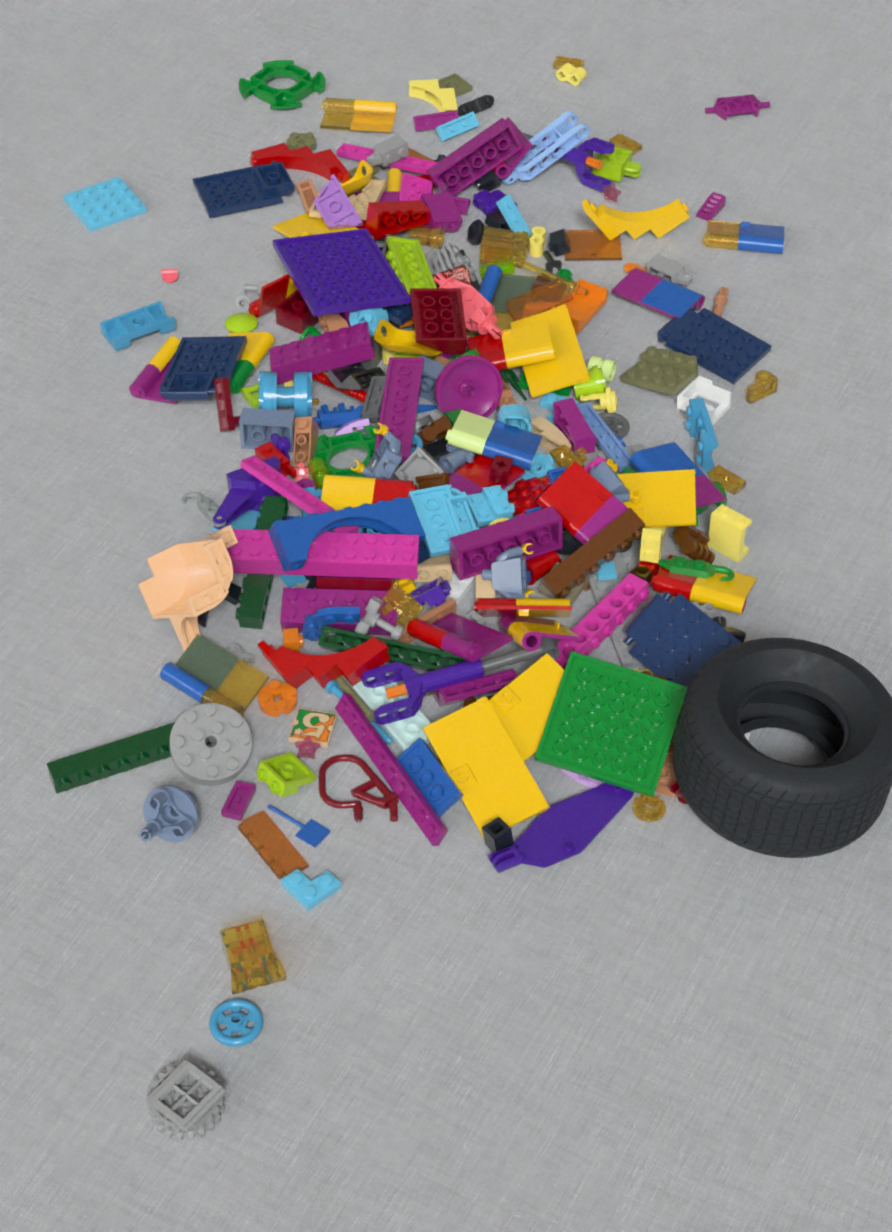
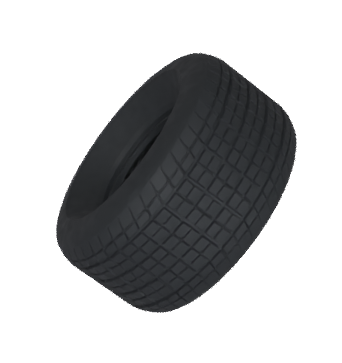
[673,638,892,858]

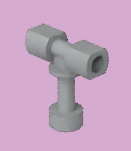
[354,596,405,641]

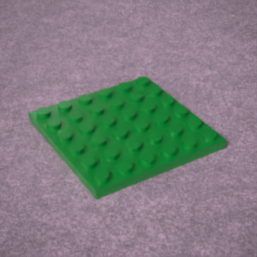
[534,651,688,798]

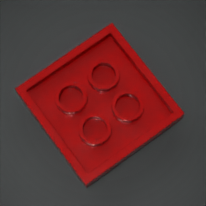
[507,475,551,515]

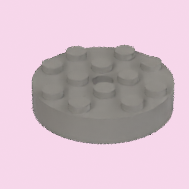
[170,703,252,786]

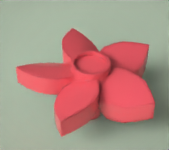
[294,461,312,482]

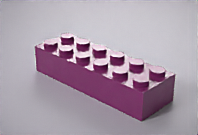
[426,117,523,196]
[269,322,376,385]
[449,506,562,580]
[280,588,399,636]

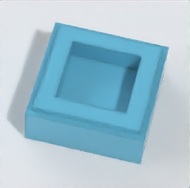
[596,561,617,581]

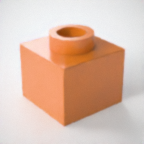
[282,628,304,653]

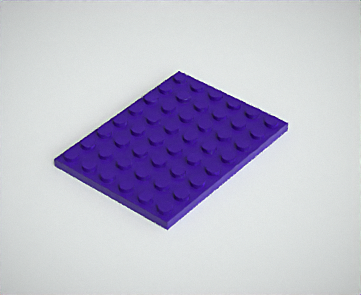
[272,228,411,316]

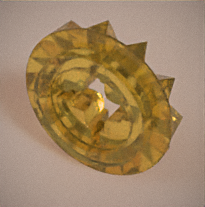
[633,795,666,822]

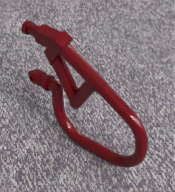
[319,755,399,823]

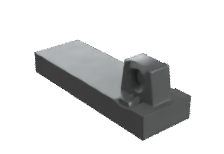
[361,376,386,422]

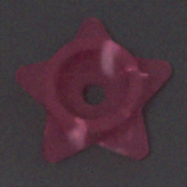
[603,183,621,203]
[295,735,321,759]

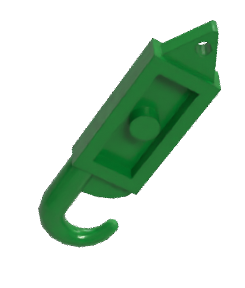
[658,556,735,581]

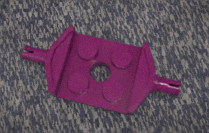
[705,94,770,121]

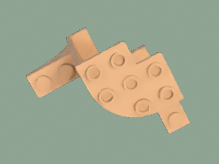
[138,525,238,653]

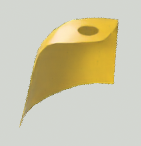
[317,160,373,197]
[374,319,442,357]

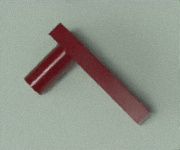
[214,377,240,432]

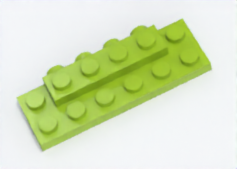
[386,236,437,295]

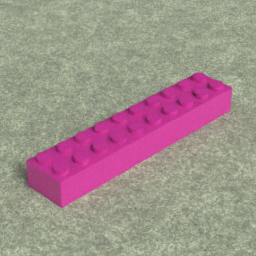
[227,529,420,579]

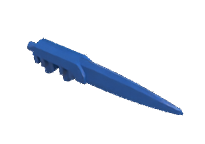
[313,403,437,429]

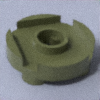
[286,132,317,151]

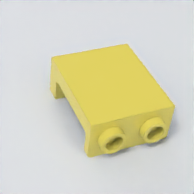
[707,504,752,563]

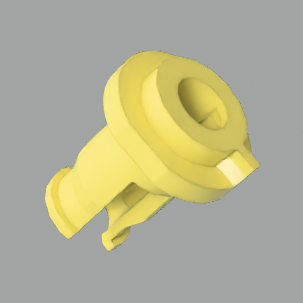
[580,387,618,413]

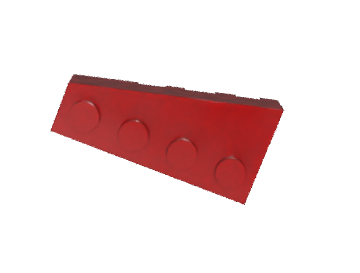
[365,200,431,240]

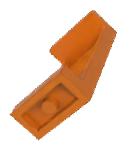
[550,279,608,334]

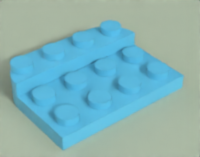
[408,485,479,557]

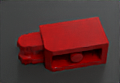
[255,441,297,478]

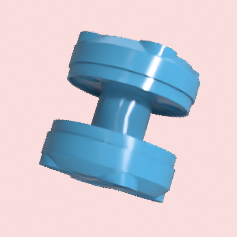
[259,371,312,418]

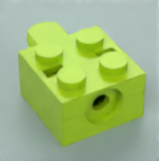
[592,146,641,182]

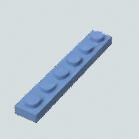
[577,402,634,473]

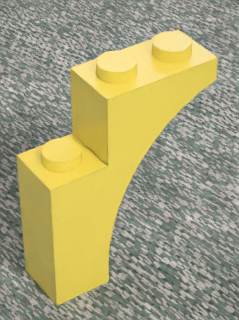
[409,79,457,112]
[640,527,667,563]

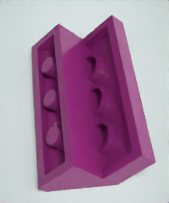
[433,669,518,707]

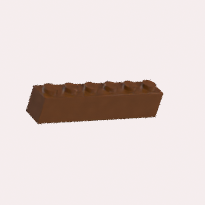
[542,508,645,599]

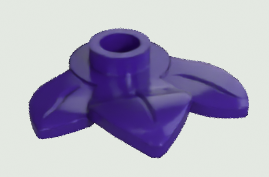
[270,434,291,460]

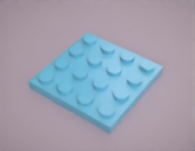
[63,177,147,232]

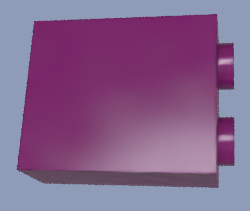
[420,192,463,233]

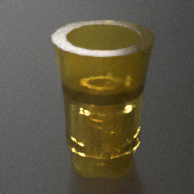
[409,227,445,250]

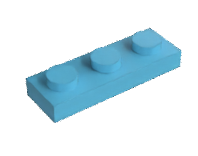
[436,111,479,142]
[496,194,532,244]

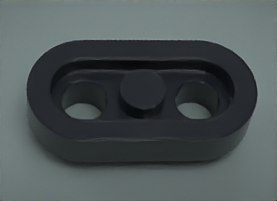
[467,219,484,245]

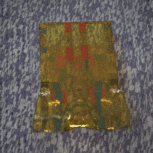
[479,226,530,268]
[220,919,286,995]

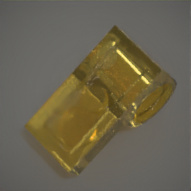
[746,370,778,404]

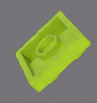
[256,752,316,798]

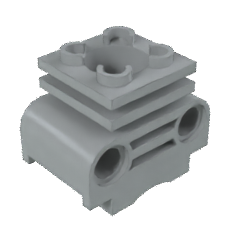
[425,242,476,288]

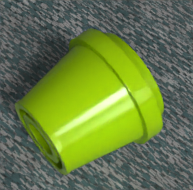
[573,365,606,399]

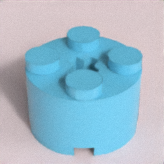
[349,307,389,337]
[496,404,532,432]

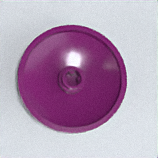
[435,355,503,418]

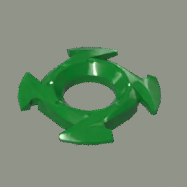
[239,60,326,109]
[312,425,399,490]

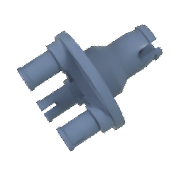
[139,785,199,842]

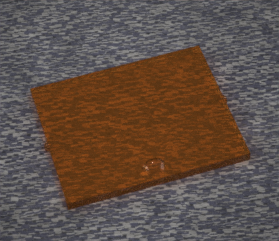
[564,229,622,261]

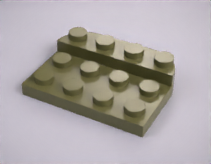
[620,346,698,395]

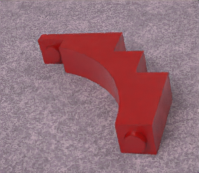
[250,143,349,184]
[257,636,390,689]

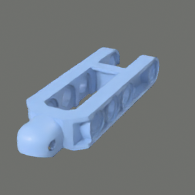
[501,111,590,185]

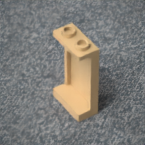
[414,553,452,583]

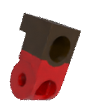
[630,561,660,584]

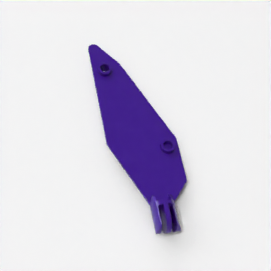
[488,783,634,873]

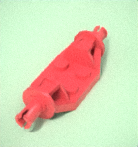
[434,273,503,339]

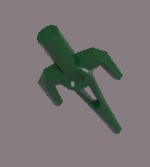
[500,369,527,401]

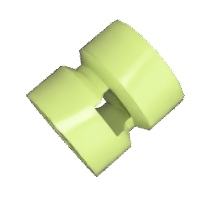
[587,355,617,383]

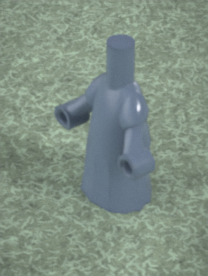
[439,444,475,473]

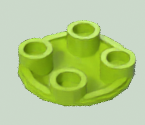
[225,312,258,333]

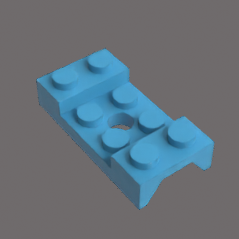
[100,301,176,351]
[685,398,719,472]

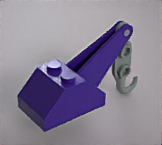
[182,456,282,529]

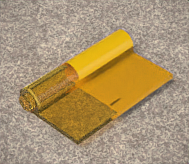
[320,98,397,133]

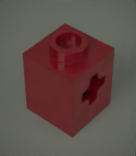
[489,455,513,486]

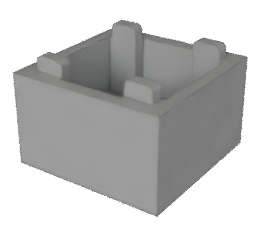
[394,447,449,490]

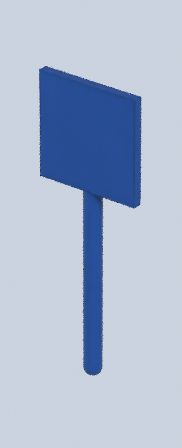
[267,804,331,848]

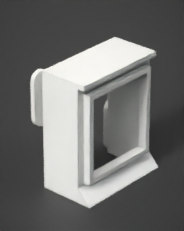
[677,376,731,426]

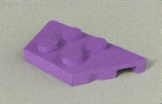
[313,174,364,229]

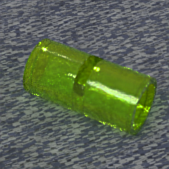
[479,258,515,280]
[307,458,330,490]

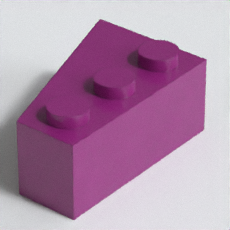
[553,398,597,456]

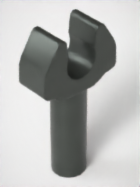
[543,250,562,273]

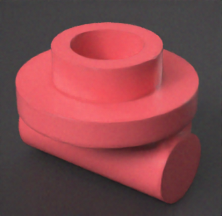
[161,268,178,283]

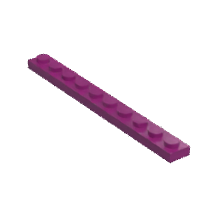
[335,693,448,846]

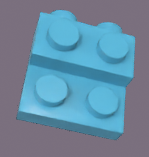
[467,485,515,527]

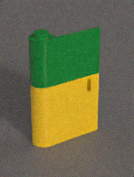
[228,332,275,394]

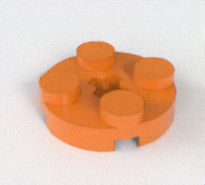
[258,680,298,717]

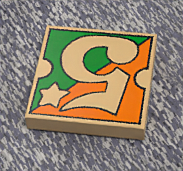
[288,708,338,748]

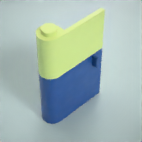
[445,410,542,471]

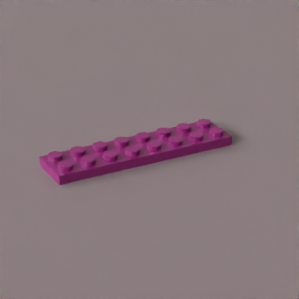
[374,357,424,462]

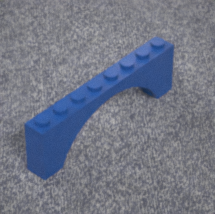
[268,497,426,572]

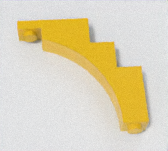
[581,198,690,241]

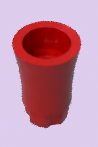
[526,551,561,585]

